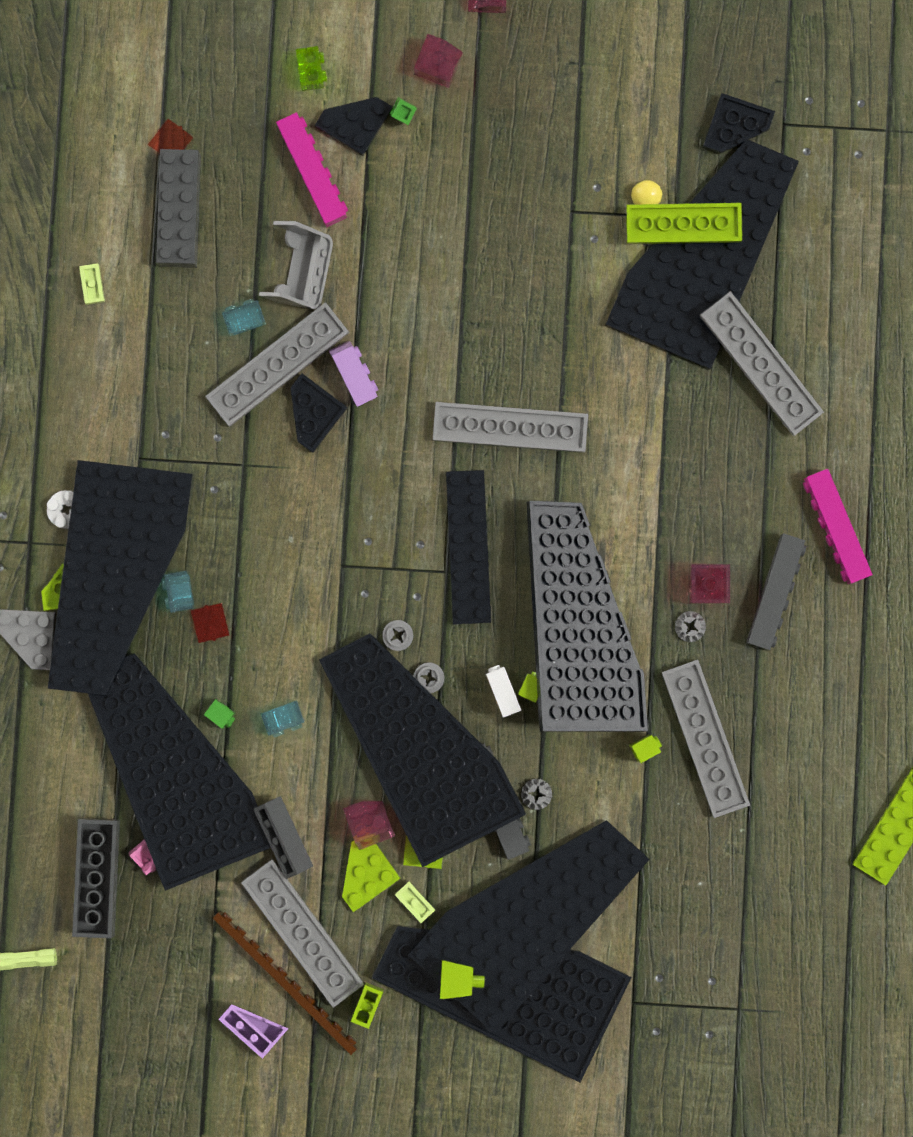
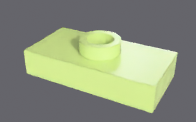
[79,263,105,305]
[395,881,435,923]

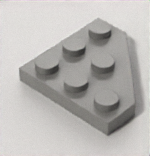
[0,610,55,670]

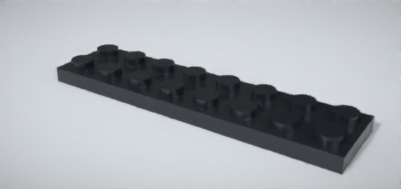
[446,470,491,625]

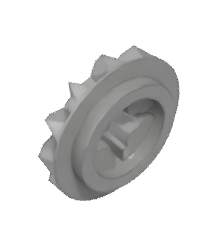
[675,611,706,642]
[383,620,413,651]
[414,663,444,693]
[521,779,552,810]

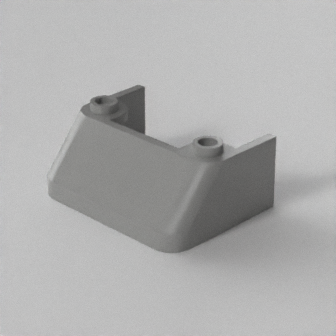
[259,221,333,309]

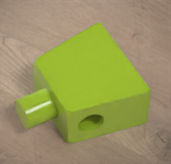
[440,960,485,999]

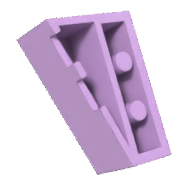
[329,341,378,407]
[219,1004,288,1059]

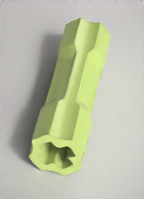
[0,948,57,970]

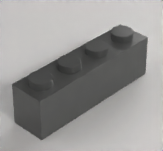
[253,796,313,879]

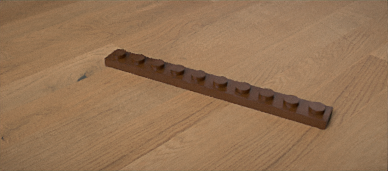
[213,911,357,1055]

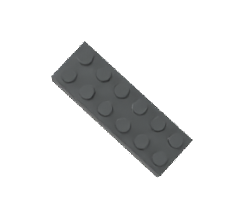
[156,149,201,268]
[72,818,120,938]

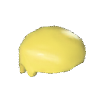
[631,180,662,205]

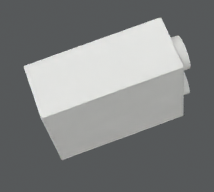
[486,665,521,717]

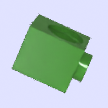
[390,97,417,125]
[204,699,236,729]

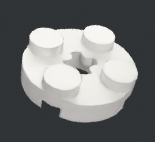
[47,490,73,529]

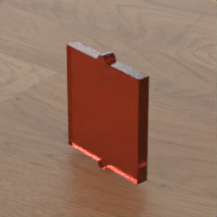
[148,119,193,156]
[191,603,230,643]

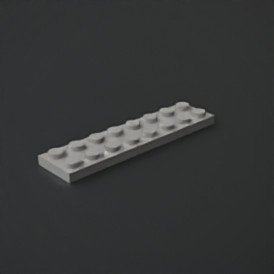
[700,291,824,436]
[205,302,349,427]
[433,402,588,453]
[661,660,750,818]
[241,859,365,1008]

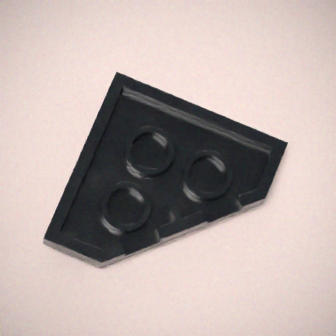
[703,93,775,154]
[315,97,393,156]
[290,373,348,453]

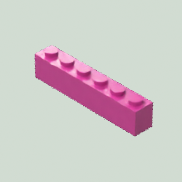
[276,112,348,228]
[803,469,873,584]

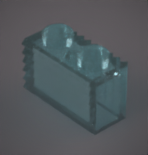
[222,299,266,337]
[162,571,195,613]
[260,701,305,738]

